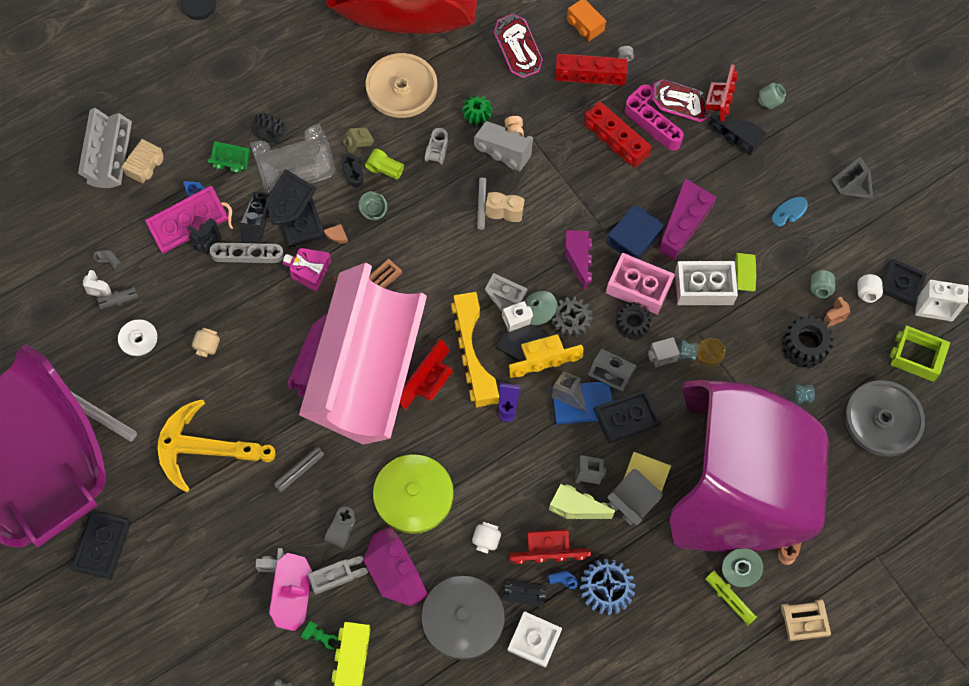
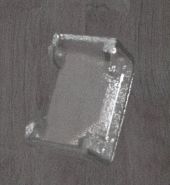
[250,124,335,193]

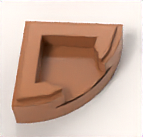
[324,224,348,244]

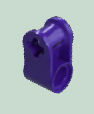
[498,383,520,422]

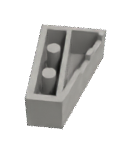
[474,121,533,171]

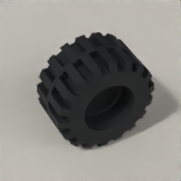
[781,315,834,368]

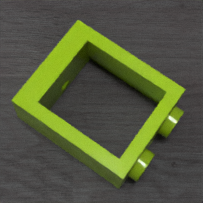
[890,325,950,382]

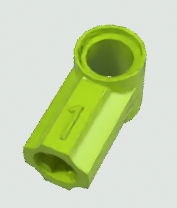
[365,149,404,180]

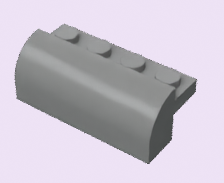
[78,108,132,188]

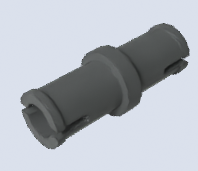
[97,287,138,310]

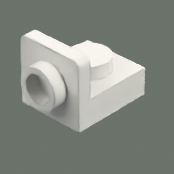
[83,270,112,297]

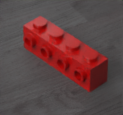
[555,54,628,85]
[584,102,652,168]

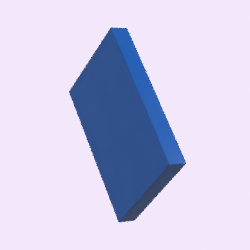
[551,382,612,425]

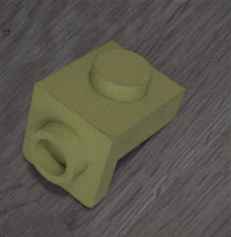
[342,127,374,154]

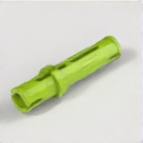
[705,570,757,626]

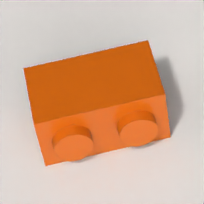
[567,0,606,41]

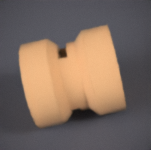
[505,116,524,137]

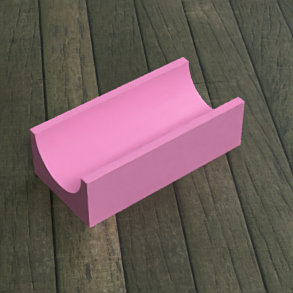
[299,263,427,444]

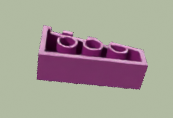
[659,178,717,260]

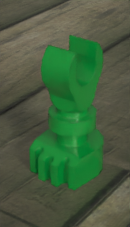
[301,621,339,651]

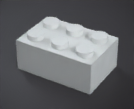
[675,261,738,305]

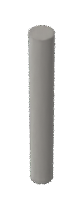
[477,178,486,230]

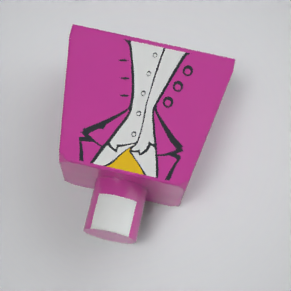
[283,248,331,291]

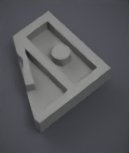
[485,273,527,312]

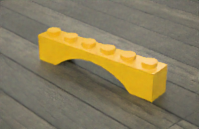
[451,292,499,407]

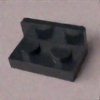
[187,218,222,255]

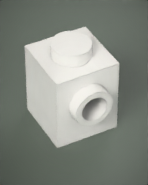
[502,301,533,332]

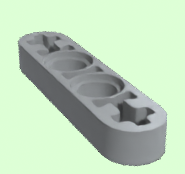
[210,243,284,263]

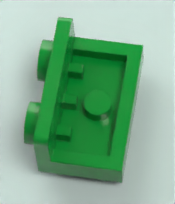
[208,141,251,173]

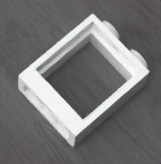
[915,280,968,321]

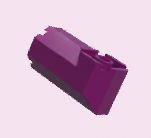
[287,314,327,398]

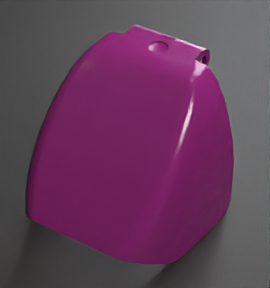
[0,344,106,548]
[670,380,829,552]

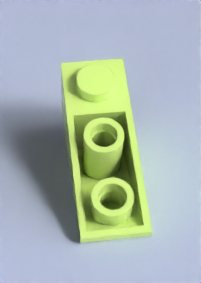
[549,484,615,519]

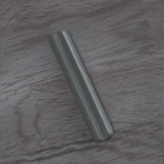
[274,447,324,492]

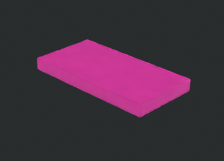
[145,186,229,254]

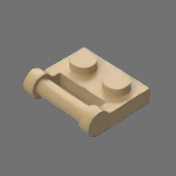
[781,599,831,641]

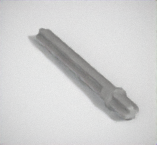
[71,391,137,441]

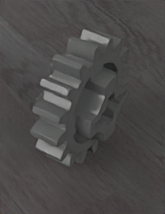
[552,297,593,338]

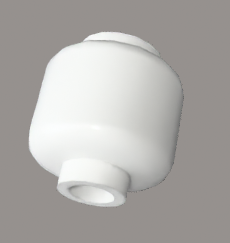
[857,274,883,302]
[472,522,501,553]

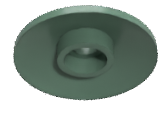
[524,291,557,325]
[722,548,763,587]

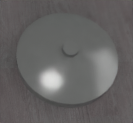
[845,380,925,456]
[422,576,504,660]

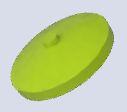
[373,455,453,534]

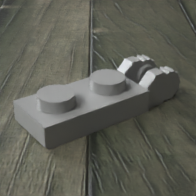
[308,556,368,595]

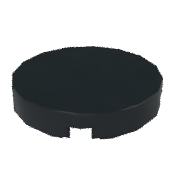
[181,0,216,20]

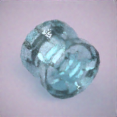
[679,340,698,361]
[794,384,815,404]

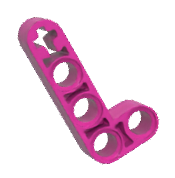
[624,84,684,151]

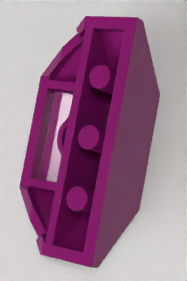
[363,526,428,606]

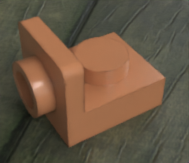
[823,297,850,328]

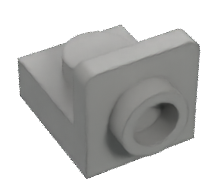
[256,548,285,573]

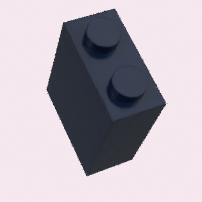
[606,204,664,260]

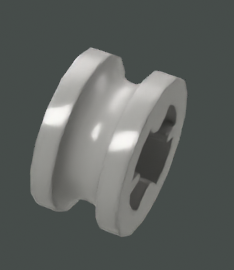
[617,46,634,62]

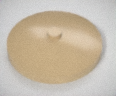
[366,53,437,118]

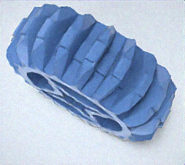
[580,559,635,615]

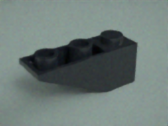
[708,114,767,156]
[241,192,269,244]

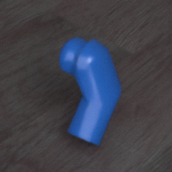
[548,571,578,589]

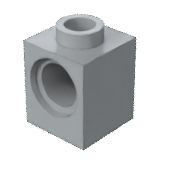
[648,337,680,367]

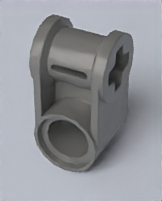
[324,507,355,548]

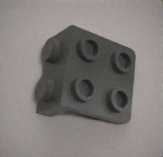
[607,469,663,525]

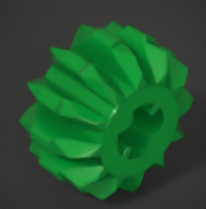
[462,94,492,126]

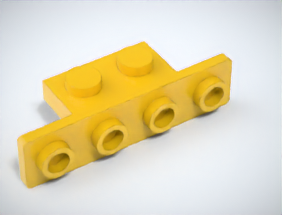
[509,334,584,378]

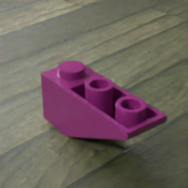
[565,230,592,290]

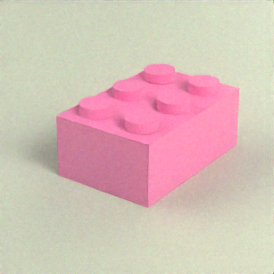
[606,253,675,315]

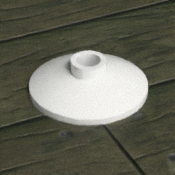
[118,320,157,356]

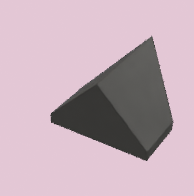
[832,157,873,199]
[552,371,587,412]

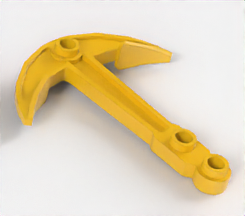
[157,400,276,492]

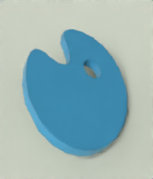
[772,197,808,226]

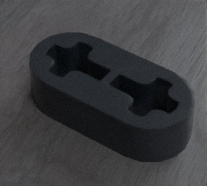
[341,154,364,188]

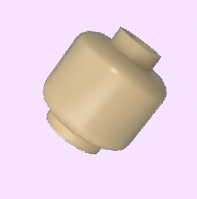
[192,328,220,357]

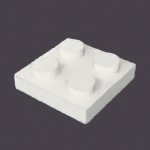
[507,611,562,668]

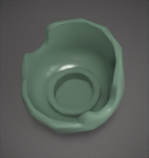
[359,191,387,220]

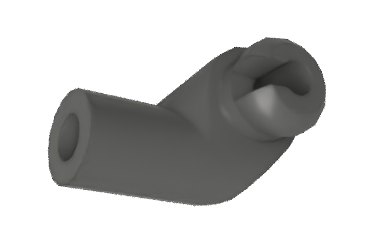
[93,250,122,269]

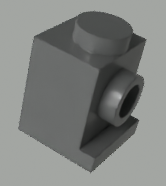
[575,455,606,484]

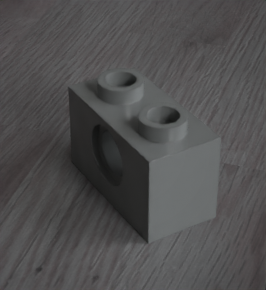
[588,349,636,392]

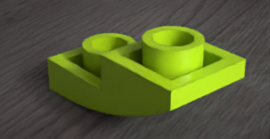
[735,253,756,292]

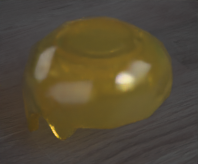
[696,338,726,367]

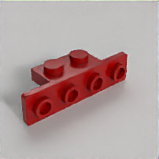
[705,65,738,121]
[399,339,453,409]
[508,529,591,564]

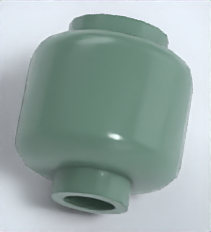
[758,83,786,109]
[810,270,835,298]

